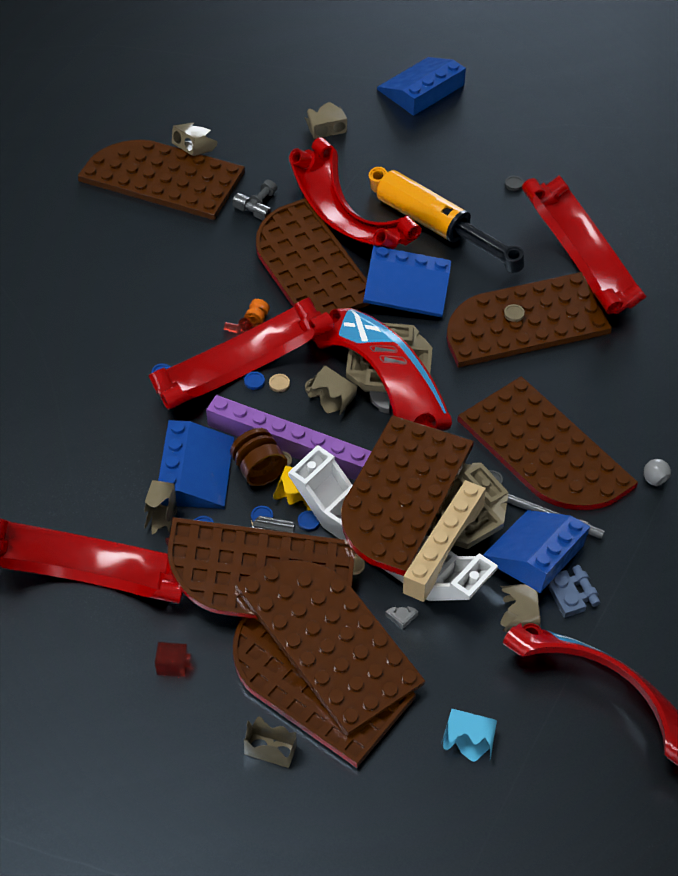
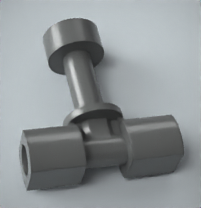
[233,179,277,220]

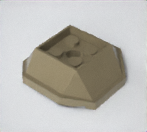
[346,323,433,392]
[430,463,509,549]

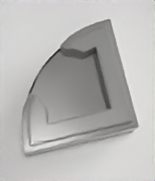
[370,391,390,414]
[385,606,418,630]

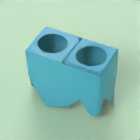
[441,709,497,762]

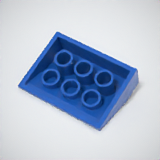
[377,57,466,116]
[363,246,451,317]
[158,420,234,509]
[483,510,590,593]

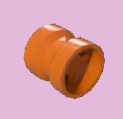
[244,299,270,327]

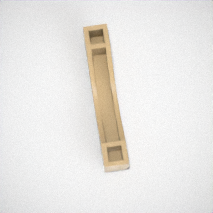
[403,480,486,602]

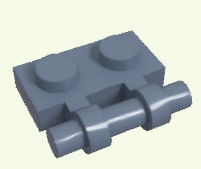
[547,565,601,618]

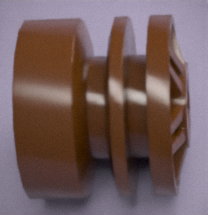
[230,428,287,486]

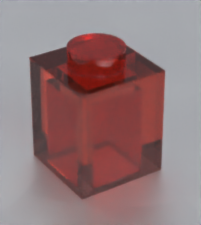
[155,642,192,677]

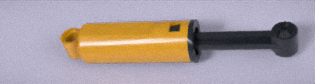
[369,167,524,273]

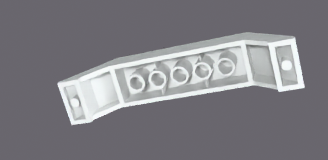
[288,445,498,601]

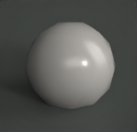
[643,459,671,486]

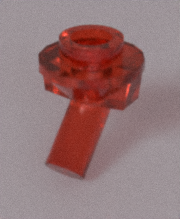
[223,317,253,335]

